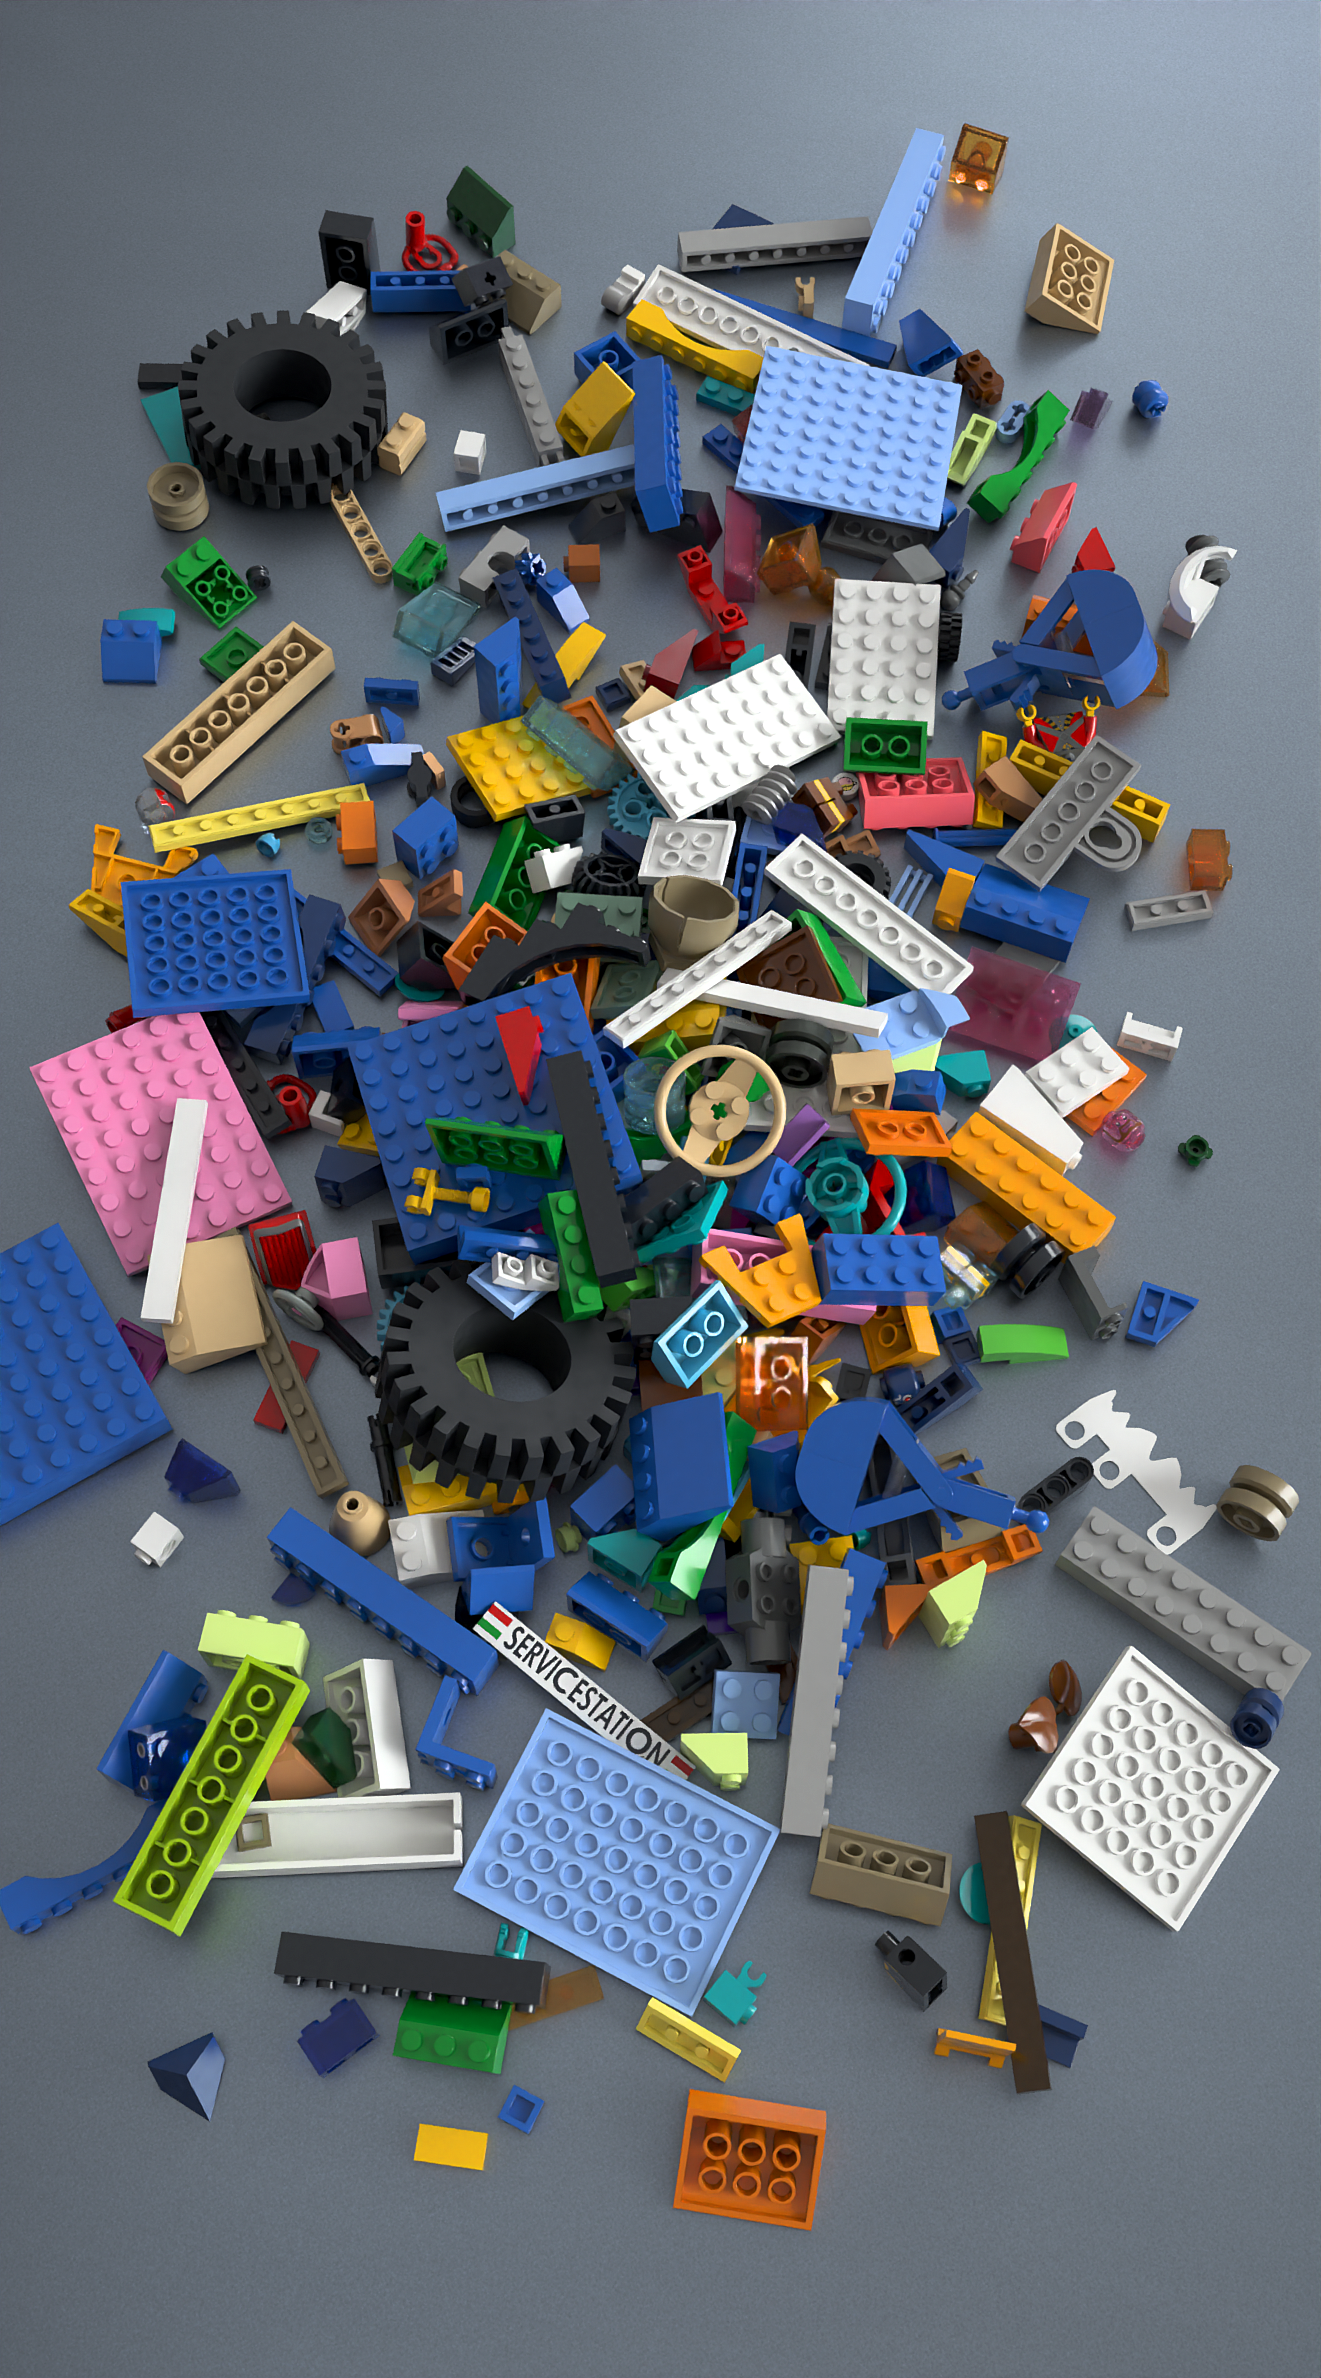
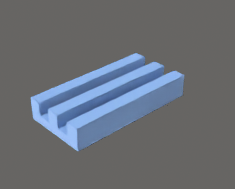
[889,865,933,918]

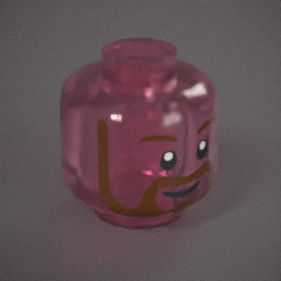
[1102,1109,1146,1152]

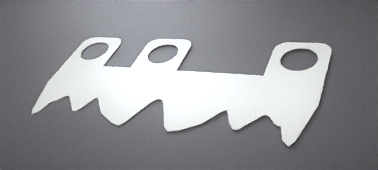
[1056,1390,1217,1555]

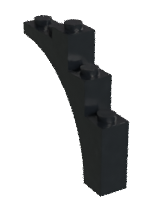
[459,902,651,1006]

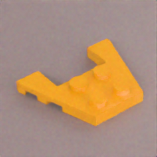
[91,824,199,907]
[698,1213,822,1328]

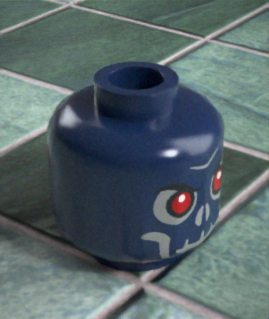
[879,1363,926,1406]

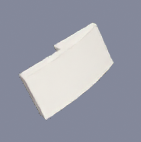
[492,1252,559,1291]

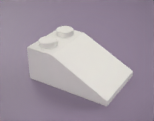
[388,1510,487,1589]

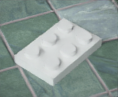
[1025,1027,1129,1118]

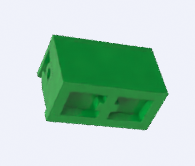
[392,532,448,598]

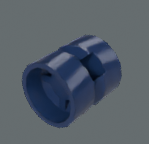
[1230,1688,1284,1749]

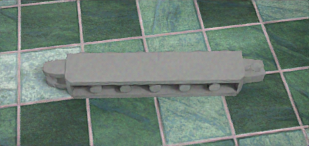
[498,326,565,467]

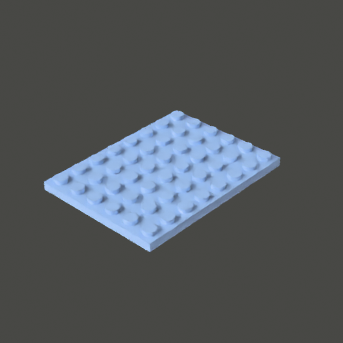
[453,1708,781,2017]

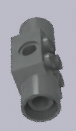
[725,1517,802,1665]

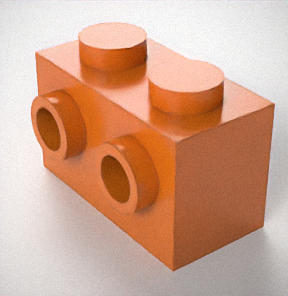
[336,801,378,865]

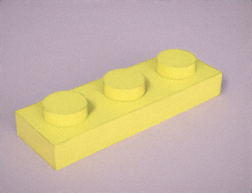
[636,1997,741,2083]

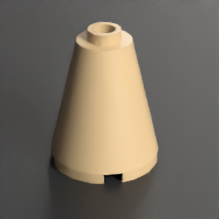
[329,1491,391,1556]

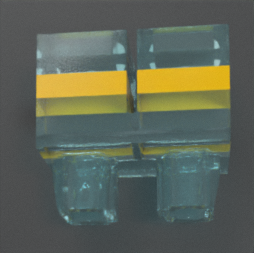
[940,1240,999,1310]

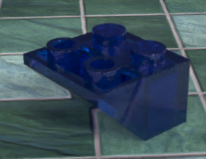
[884,1160,957,1235]

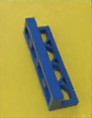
[457,1225,559,1271]

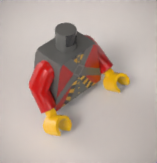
[1016,696,1100,762]

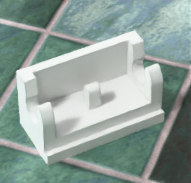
[1117,1012,1183,1062]

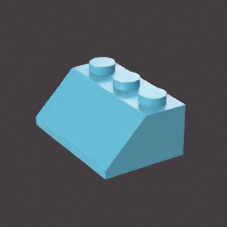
[651,1280,749,1389]

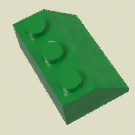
[843,717,928,776]
[393,1993,512,2074]

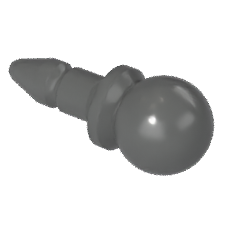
[940,570,979,610]

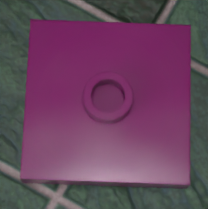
[116,1317,168,1385]

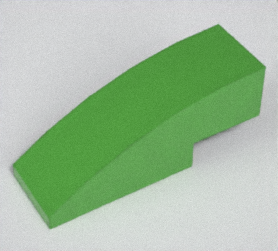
[976,1324,1069,1364]

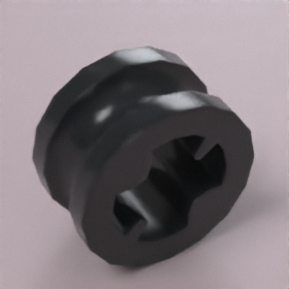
[245,565,271,591]

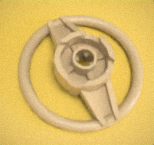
[654,1045,786,1178]

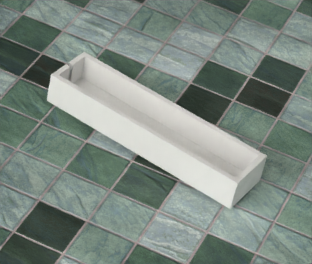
[212,1792,463,1878]

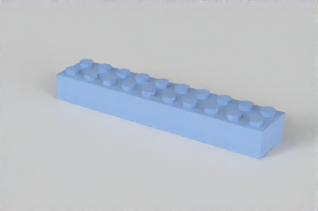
[842,128,946,337]

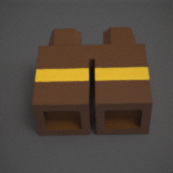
[791,777,858,841]

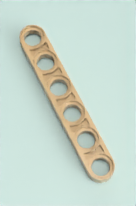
[330,483,393,583]

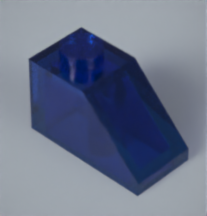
[772,802,827,852]

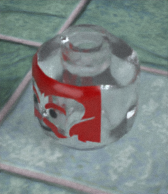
[135,788,175,827]

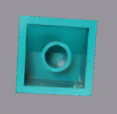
[587,1529,662,1593]

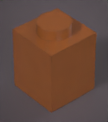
[563,544,600,583]

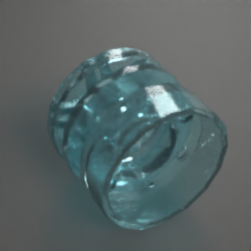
[623,1057,686,1135]

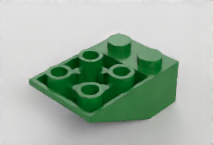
[161,536,257,629]

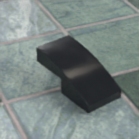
[835,1363,872,1404]

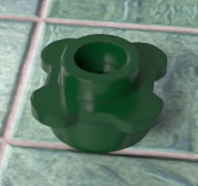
[1178,1135,1213,1167]

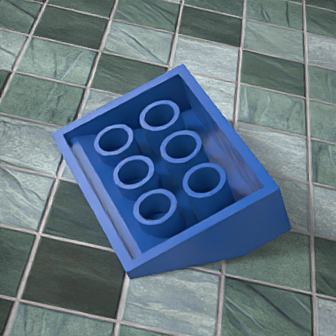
[960,863,1090,963]
[629,1392,734,1542]

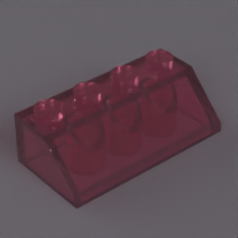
[723,485,761,603]

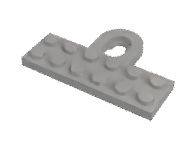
[995,734,1142,892]

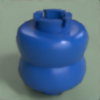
[1132,380,1169,418]

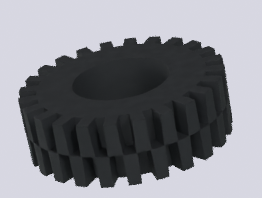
[178,310,388,509]
[375,1259,636,1503]

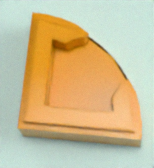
[491,1491,529,1515]

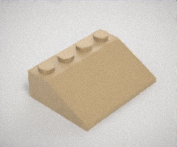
[1024,223,1114,334]
[147,1234,268,1375]

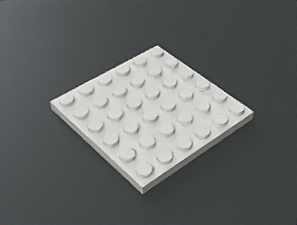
[1021,1646,1280,1932]

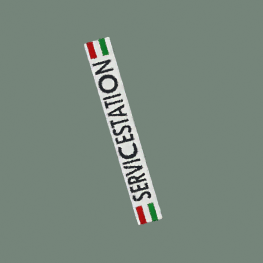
[473,1601,696,1780]

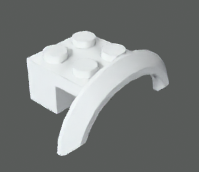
[1162,546,1237,640]

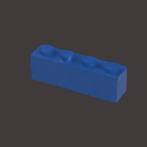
[370,270,471,313]

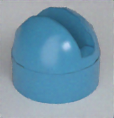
[256,833,280,857]

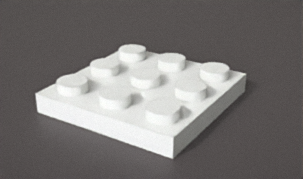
[638,817,736,886]

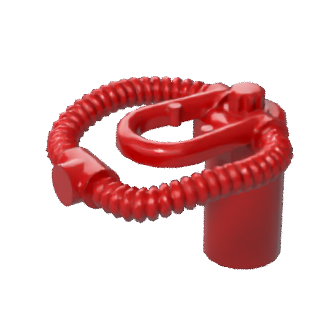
[401,211,459,271]
[266,1074,317,1134]

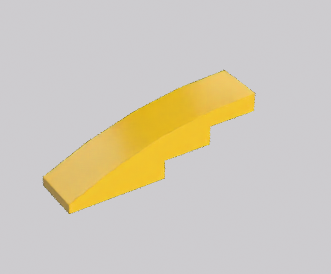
[522,622,606,714]

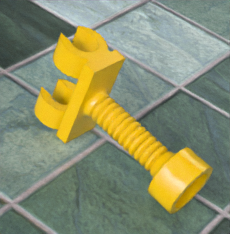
[404,1167,490,1216]

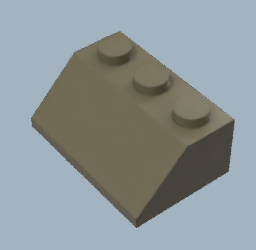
[483,250,562,335]

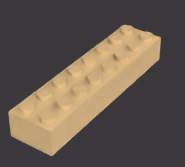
[142,621,336,804]

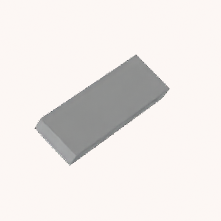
[1124,890,1213,931]

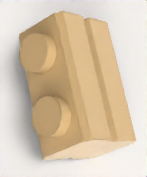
[377,412,427,476]

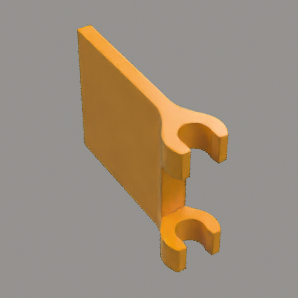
[934,2028,1016,2069]

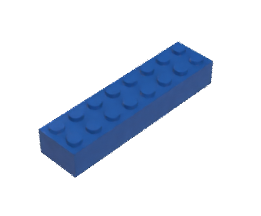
[633,355,683,532]
[267,1507,500,1696]

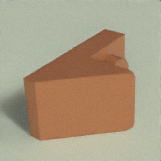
[418,869,463,917]

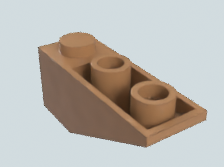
[973,756,1043,822]

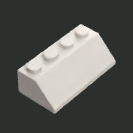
[323,1659,411,1798]

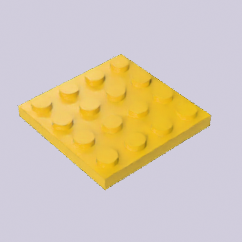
[446,711,592,822]

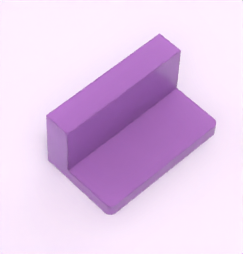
[773,1103,830,1166]

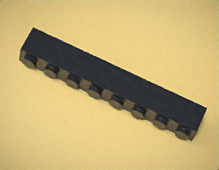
[546,1050,641,1288]
[274,1931,551,2014]

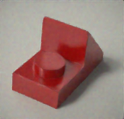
[692,630,746,672]

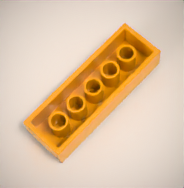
[936,1112,1116,1264]

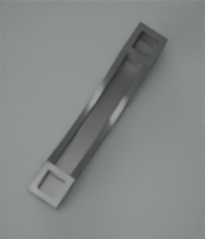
[868,1433,918,1586]

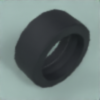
[450,776,495,828]

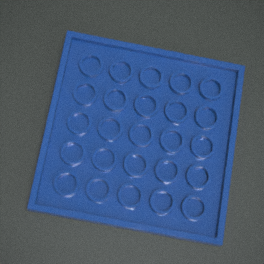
[121,869,310,1018]

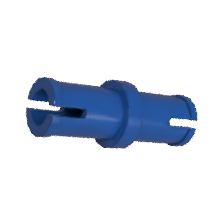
[792,1501,830,1545]

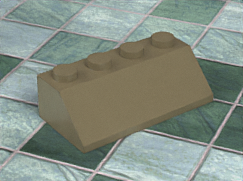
[810,1823,953,1927]

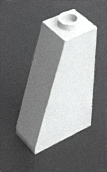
[978,1065,1083,1176]

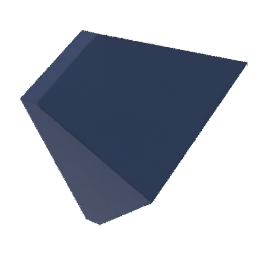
[148,2032,225,2122]

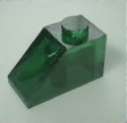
[291,1707,357,1789]

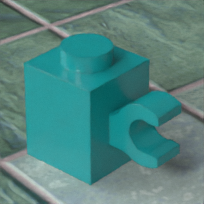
[703,1961,767,2027]

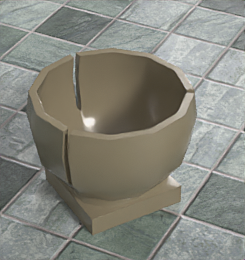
[648,875,739,971]

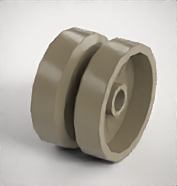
[147,462,209,531]
[1216,1465,1299,1541]

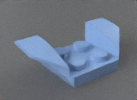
[853,988,970,1060]

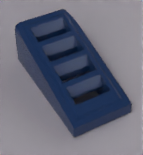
[430,636,477,686]

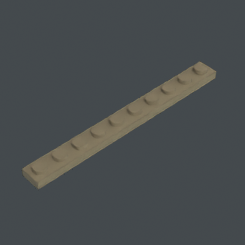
[213,1227,349,1499]

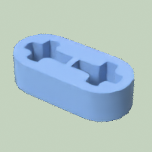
[995,401,1030,444]

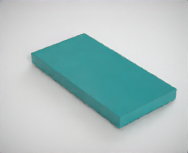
[141,387,201,470]

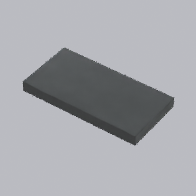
[821,510,934,564]

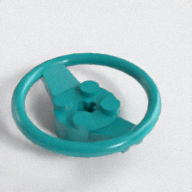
[792,1137,907,1246]

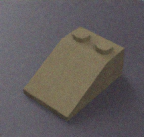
[910,1448,1002,1552]

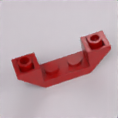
[677,545,748,634]
[860,1159,926,1236]

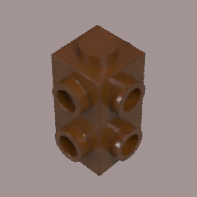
[954,349,1004,409]

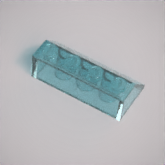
[520,695,636,792]

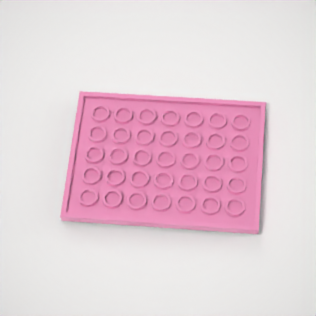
[29,1012,292,1277]

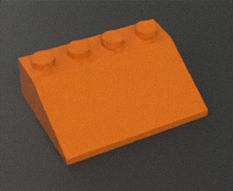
[673,2089,826,2231]

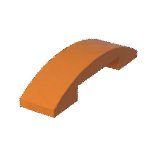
[915,1524,1043,1588]

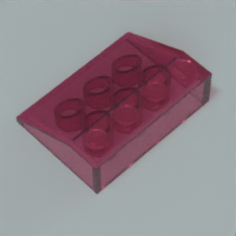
[948,947,1081,1061]

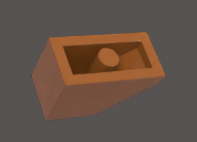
[782,1316,847,1367]

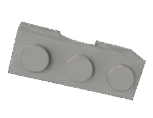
[458,526,530,608]

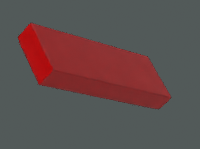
[253,1340,320,1434]

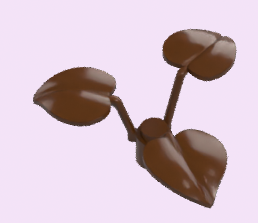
[1008,1659,1082,1754]

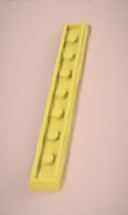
[149,783,370,853]

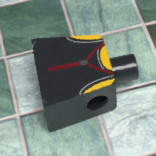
[875,1930,947,2012]

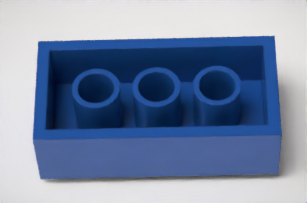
[811,1233,946,1306]

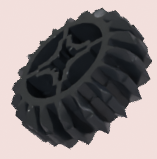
[571,851,647,897]

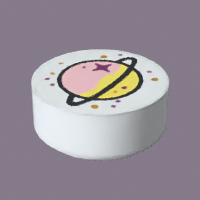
[832,773,859,801]

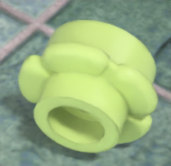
[555,1522,582,1553]

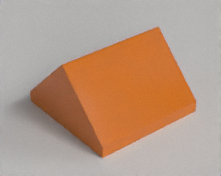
[879,1584,934,1650]

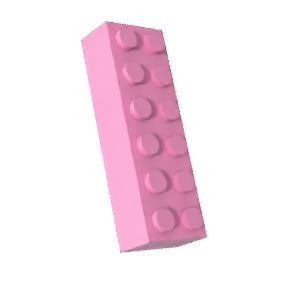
[690,1229,876,1325]

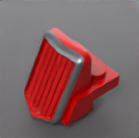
[248,1210,317,1291]

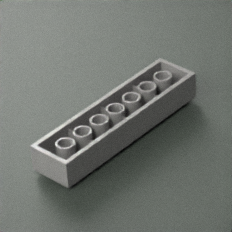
[1055,1506,1312,1701]

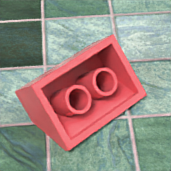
[1010,482,1077,573]

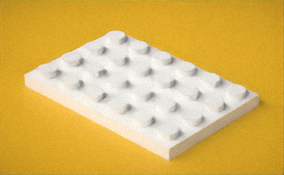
[827,579,941,740]

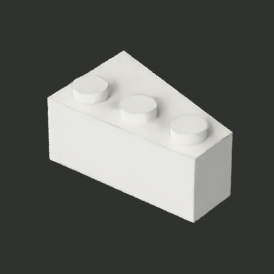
[306,281,367,336]

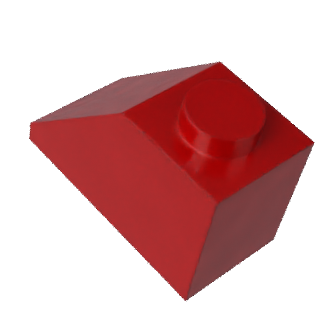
[1072,527,1115,573]

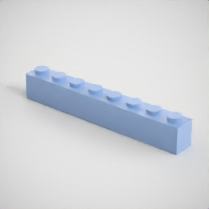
[436,444,635,532]

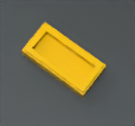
[414,2123,488,2171]

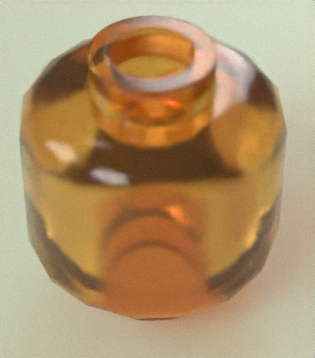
[807,566,842,606]

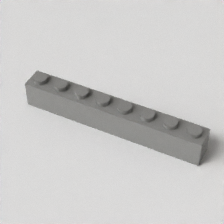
[677,217,872,272]
[779,1564,854,1837]

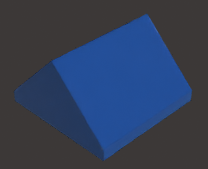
[461,1564,535,1615]

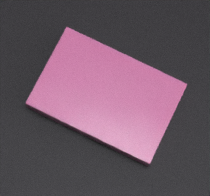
[398,999,464,1021]

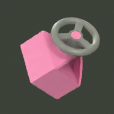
[272,1237,373,1331]

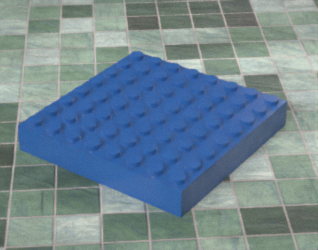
[347,973,644,1265]
[0,1223,173,1526]

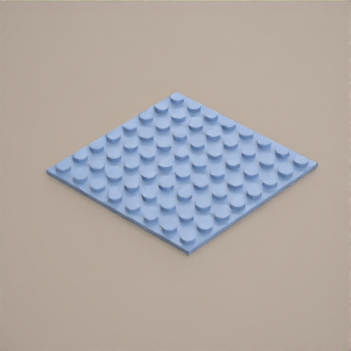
[734,346,962,531]

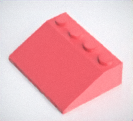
[856,757,975,831]

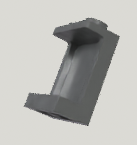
[1058,1245,1128,1340]

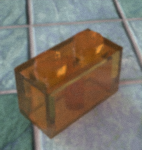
[1186,829,1232,891]

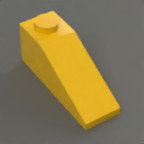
[68,889,127,957]

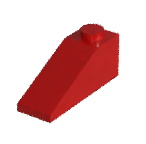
[495,1006,544,1106]

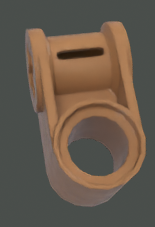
[330,714,384,755]

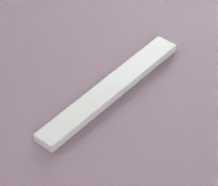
[603,910,792,1049]
[657,968,888,1038]
[141,1098,208,1324]

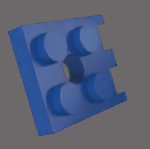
[446,1496,555,1582]
[415,1675,498,1791]

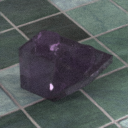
[1070,388,1113,430]

